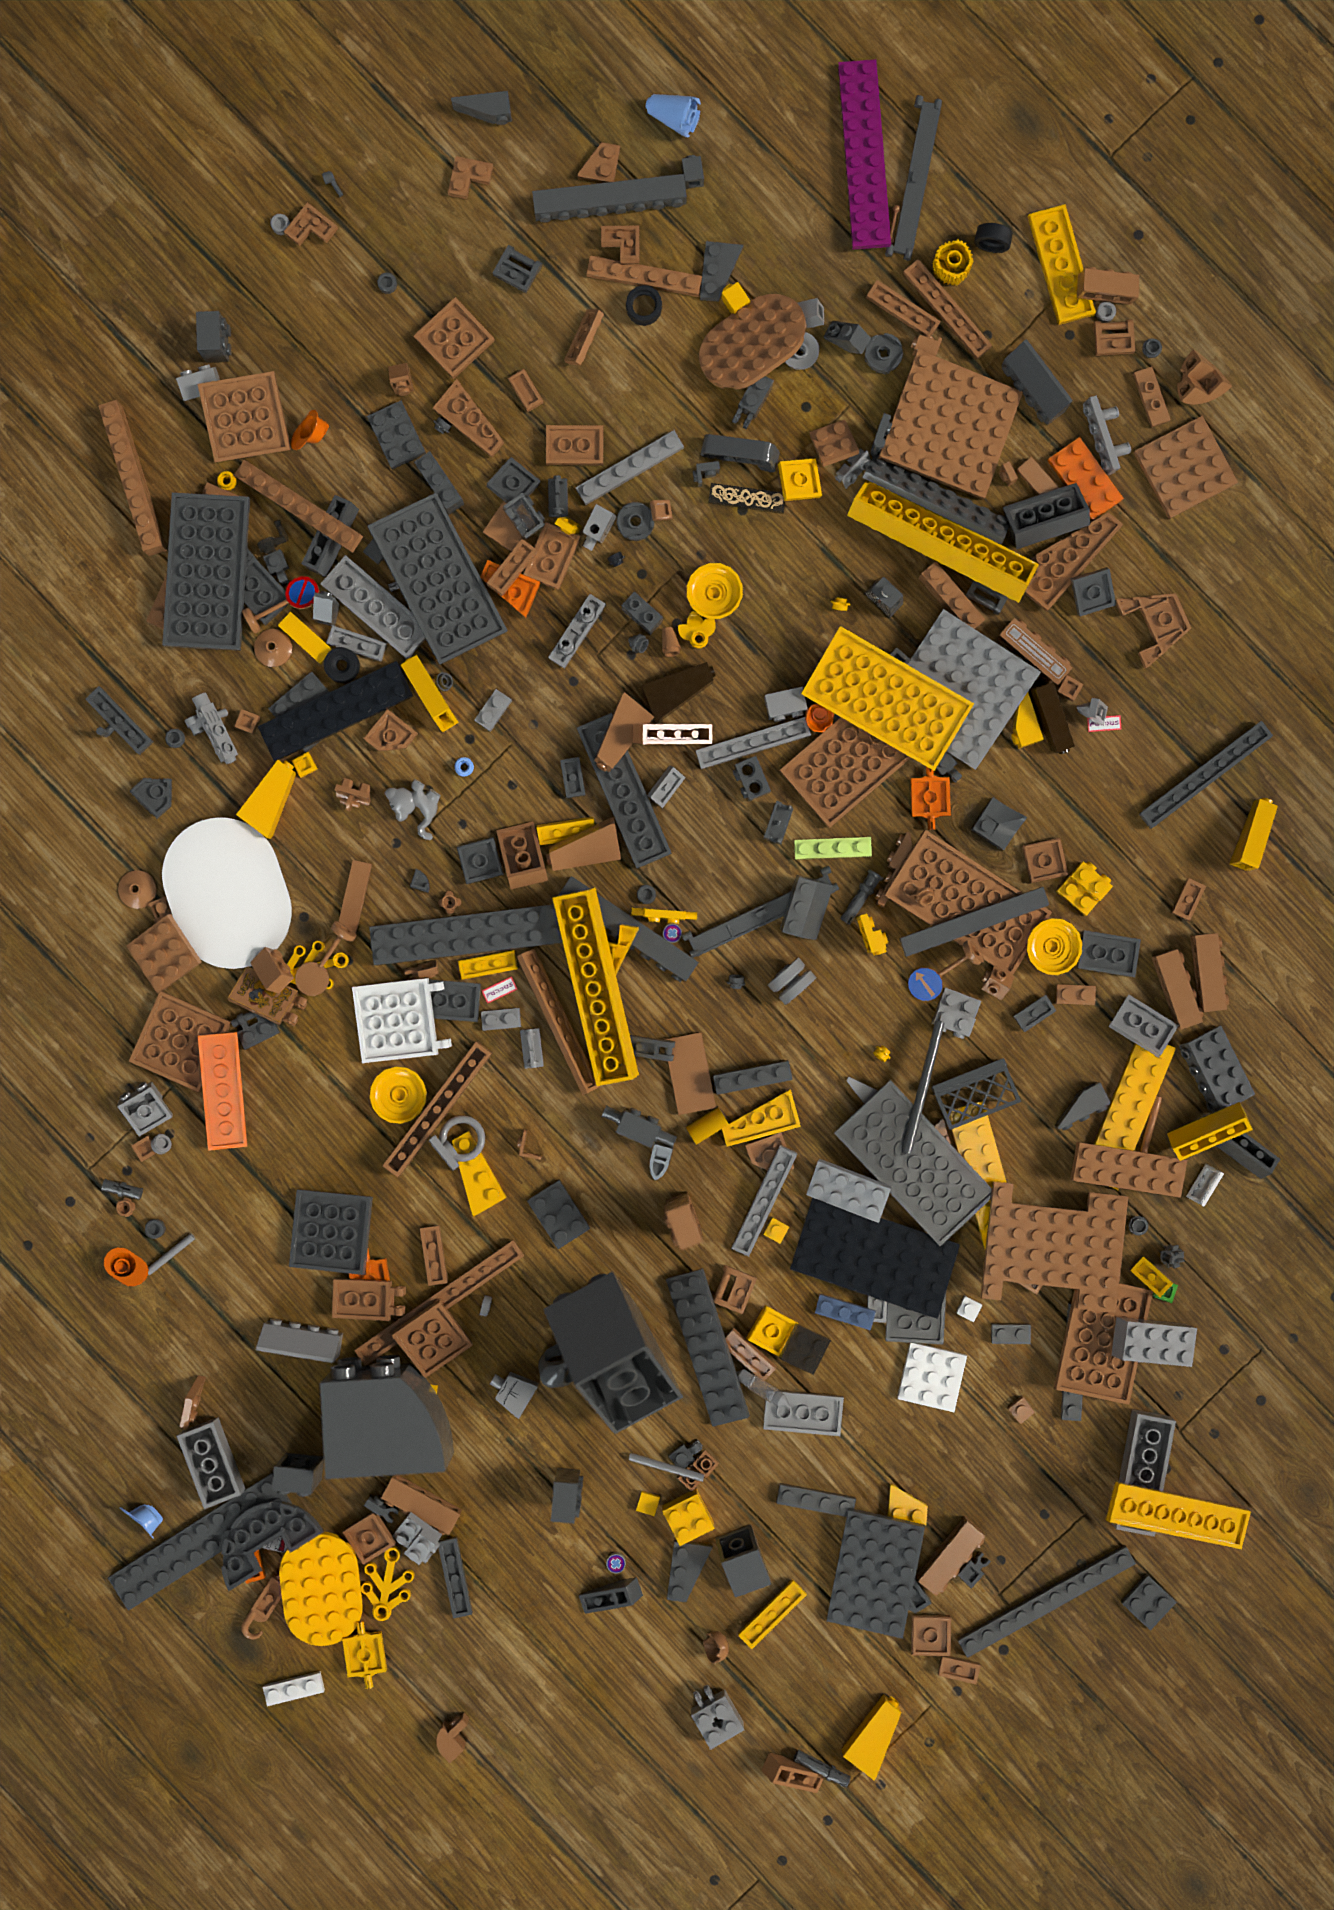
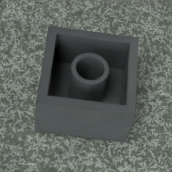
[196,311,232,363]

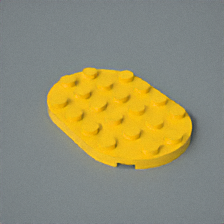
[279,1532,363,1646]

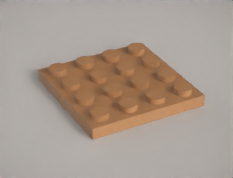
[197,371,291,462]
[1134,415,1238,519]
[129,991,231,1092]

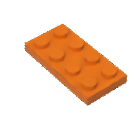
[1047,437,1124,522]

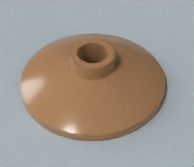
[254,629,292,667]
[118,870,157,909]

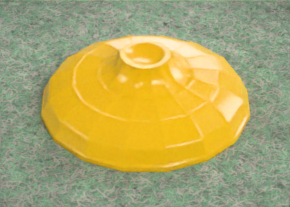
[687,563,743,619]
[1027,918,1082,975]
[370,1067,427,1124]

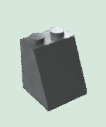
[715,1525,771,1598]

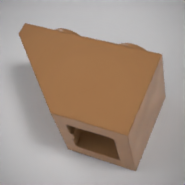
[388,363,414,396]

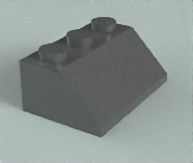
[780,875,834,940]

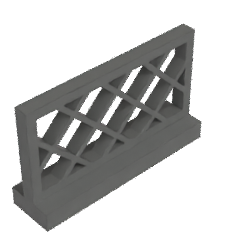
[931,1058,1022,1130]

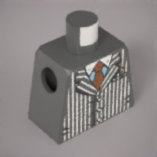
[864,577,903,618]

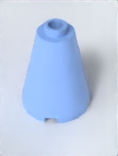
[646,94,701,137]

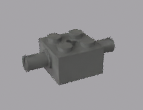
[601,1105,677,1148]

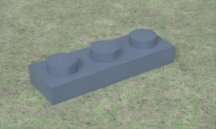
[815,1294,876,1330]

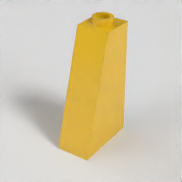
[401,655,459,733]
[236,760,297,839]
[1229,797,1278,871]
[842,1694,901,1780]

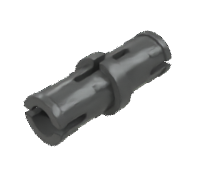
[101,1179,143,1200]

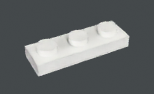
[263,1671,325,1706]

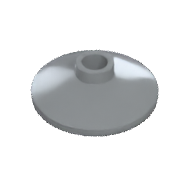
[785,332,819,370]

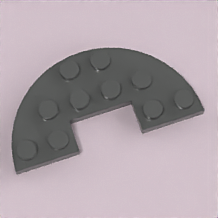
[221,1501,324,1591]

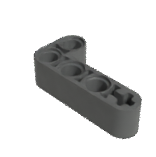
[700,434,780,472]

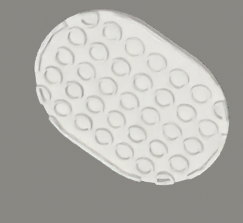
[162,818,292,969]

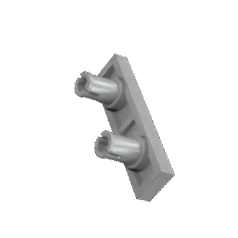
[1083,395,1131,476]
[548,594,606,669]

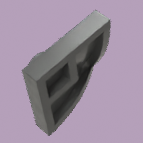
[971,797,1027,851]

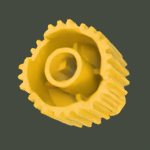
[932,239,973,286]

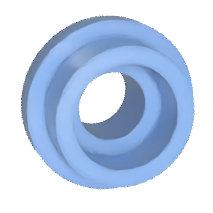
[454,757,474,777]

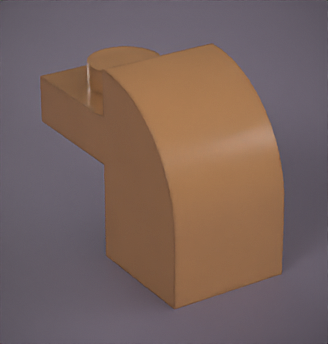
[436,1713,469,1763]

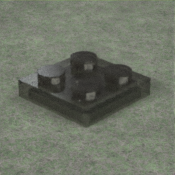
[779,1323,831,1375]

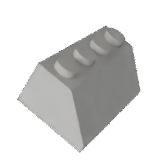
[256,1319,343,1363]

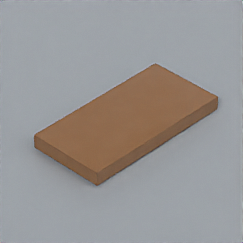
[664,1032,716,1115]

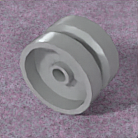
[768,957,817,1005]

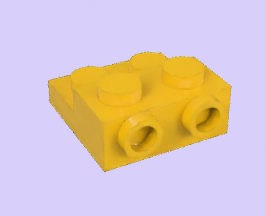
[1056,861,1113,916]
[856,914,888,956]

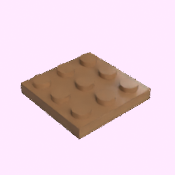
[414,297,495,379]
[126,914,202,994]
[391,1300,473,1378]

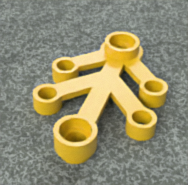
[287,941,349,989]
[361,1546,415,1621]

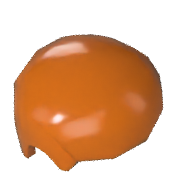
[805,703,834,733]

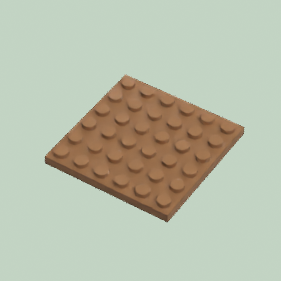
[878,349,1023,500]

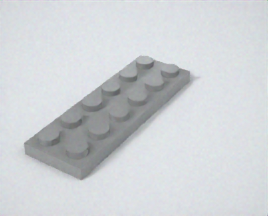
[321,555,425,659]

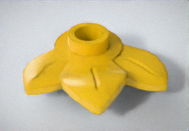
[678,611,715,649]

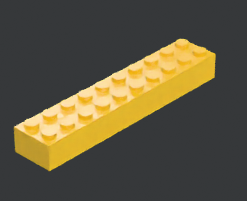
[847,480,1039,603]
[553,887,639,1086]

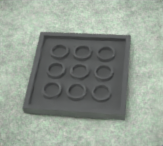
[289,1189,373,1275]

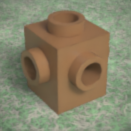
[981,966,1014,1000]

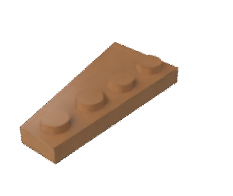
[433,379,504,458]

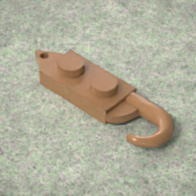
[241,1574,282,1640]

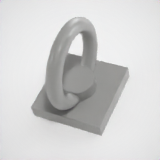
[429,1115,485,1171]

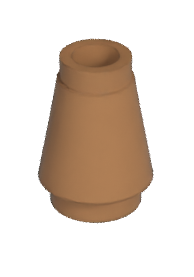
[662,627,681,657]

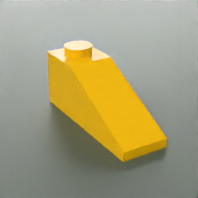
[1011,692,1044,749]

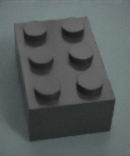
[272,1453,324,1496]
[551,1468,584,1524]

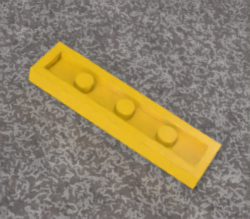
[738,1579,807,1649]

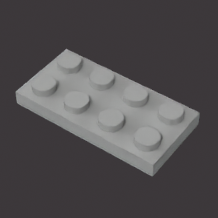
[806,1159,892,1223]
[763,1389,844,1436]

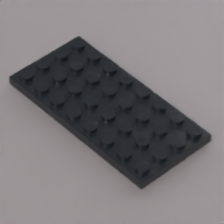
[790,1197,960,1319]

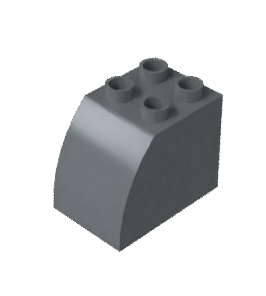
[543,1272,683,1434]
[320,1355,454,1479]

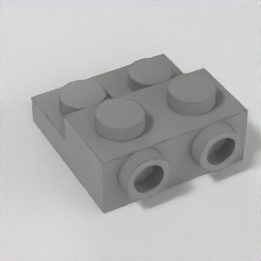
[931,988,981,1039]
[117,1082,173,1136]
[392,1512,442,1565]

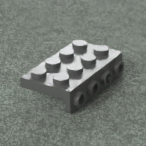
[1179,1025,1255,1113]

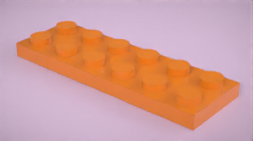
[198,1032,248,1151]

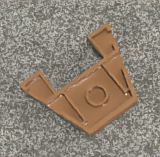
[1115,593,1191,669]

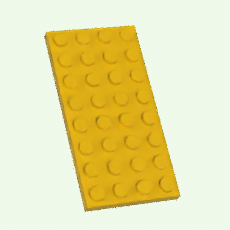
[801,626,974,771]

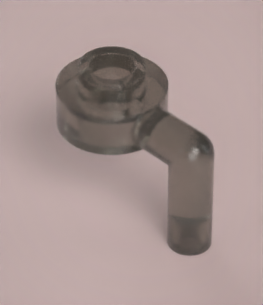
[257,520,289,554]

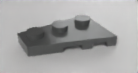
[700,241,744,302]
[667,1540,713,1602]

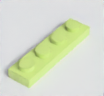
[794,837,872,860]

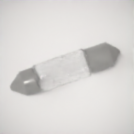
[736,1369,788,1407]

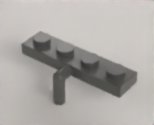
[85,686,154,755]

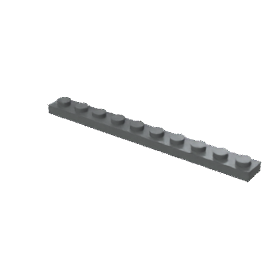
[957,1545,1136,1658]

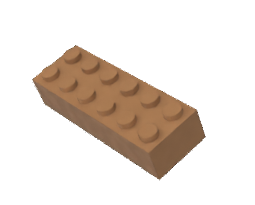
[664,1192,703,1251]

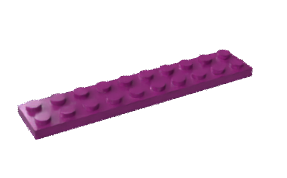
[838,59,891,250]

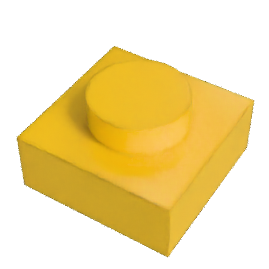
[763,1217,789,1244]

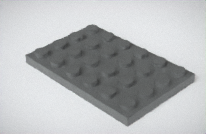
[826,1508,925,1639]

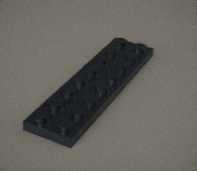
[257,661,414,762]

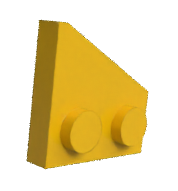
[887,1483,928,1526]

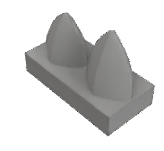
[1077,698,1108,725]

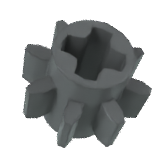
[1160,1244,1185,1268]

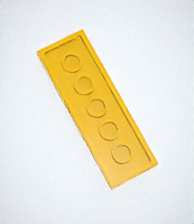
[1028,204,1096,325]

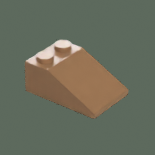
[496,822,548,890]

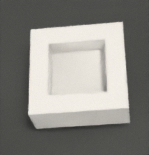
[956,1295,982,1322]

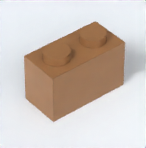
[250,947,294,993]

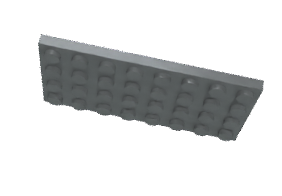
[162,493,250,651]
[367,493,508,665]
[834,1080,992,1246]

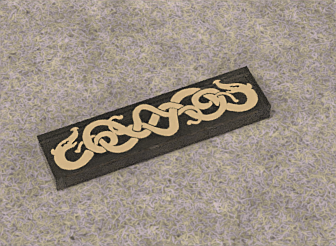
[708,483,785,514]

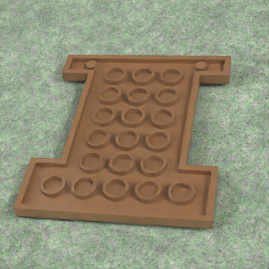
[980,1181,1128,1313]

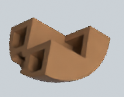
[1177,349,1232,405]

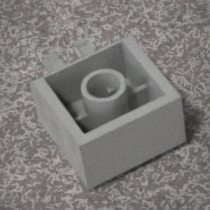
[691,1685,744,1750]

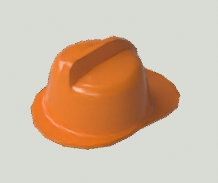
[291,410,329,450]
[104,1247,149,1286]

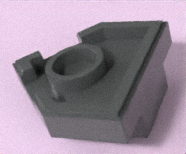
[130,778,172,819]

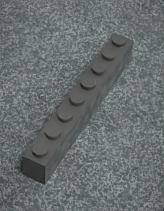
[532,174,687,223]
[559,876,699,983]

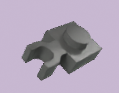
[958,1551,991,1589]

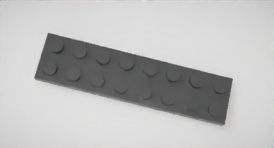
[862,456,1009,544]
[577,713,672,869]
[666,1268,750,1427]

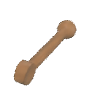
[890,205,901,244]

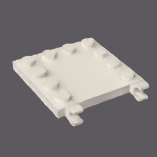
[352,978,452,1063]

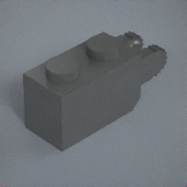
[732,376,774,429]

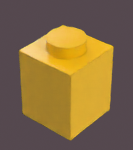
[721,282,750,314]

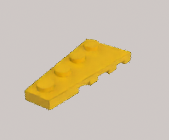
[722,1089,801,1147]
[452,1131,507,1217]

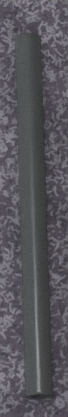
[902,1021,945,1154]

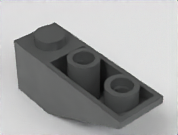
[1055,1082,1111,1131]

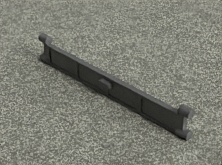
[885,95,942,261]
[681,866,839,958]

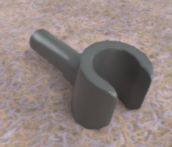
[322,171,343,197]

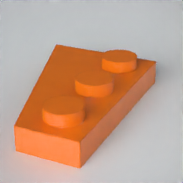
[480,560,541,618]

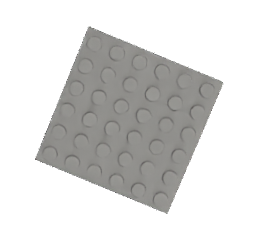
[907,609,1041,770]

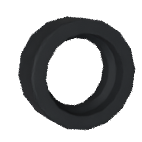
[974,223,1013,253]
[626,285,662,326]

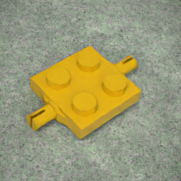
[631,908,697,924]
[342,1620,387,1689]

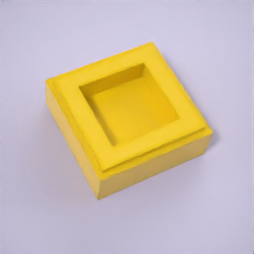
[291,752,318,778]
[636,1491,660,1516]

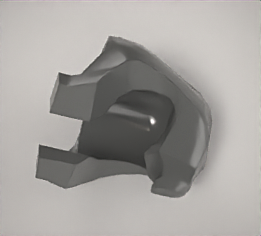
[538,1344,573,1388]

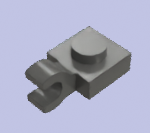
[263,549,289,586]
[936,751,962,783]
[668,1440,703,1468]
[364,1495,400,1523]

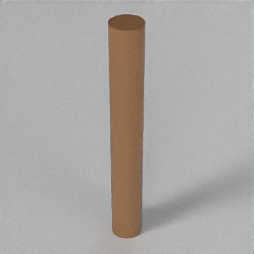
[1140,1096,1162,1153]

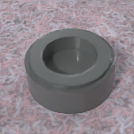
[377,273,397,294]
[637,885,656,904]
[145,1219,166,1239]

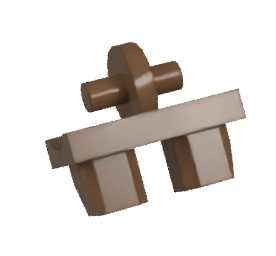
[335,778,371,811]

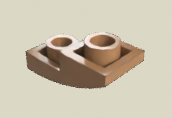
[677,1450,719,1492]

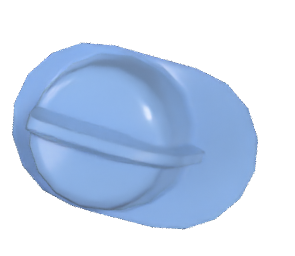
[120,1505,163,1539]

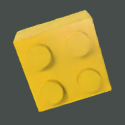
[662,1488,715,1546]

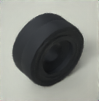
[324,647,360,683]

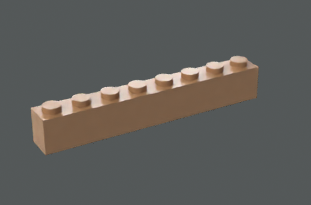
[98,400,167,556]
[383,1041,493,1177]

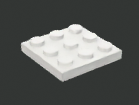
[897,1343,967,1412]

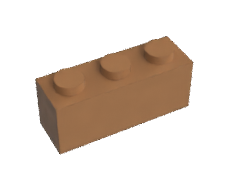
[1077,267,1139,305]

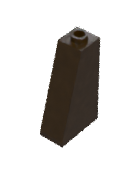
[642,662,716,724]
[1028,678,1075,754]

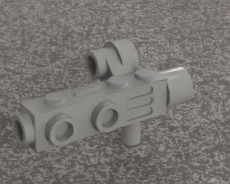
[184,693,238,765]

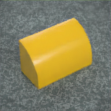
[686,1107,729,1145]

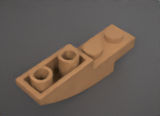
[875,832,912,907]

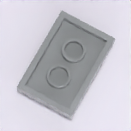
[1109,995,1179,1058]

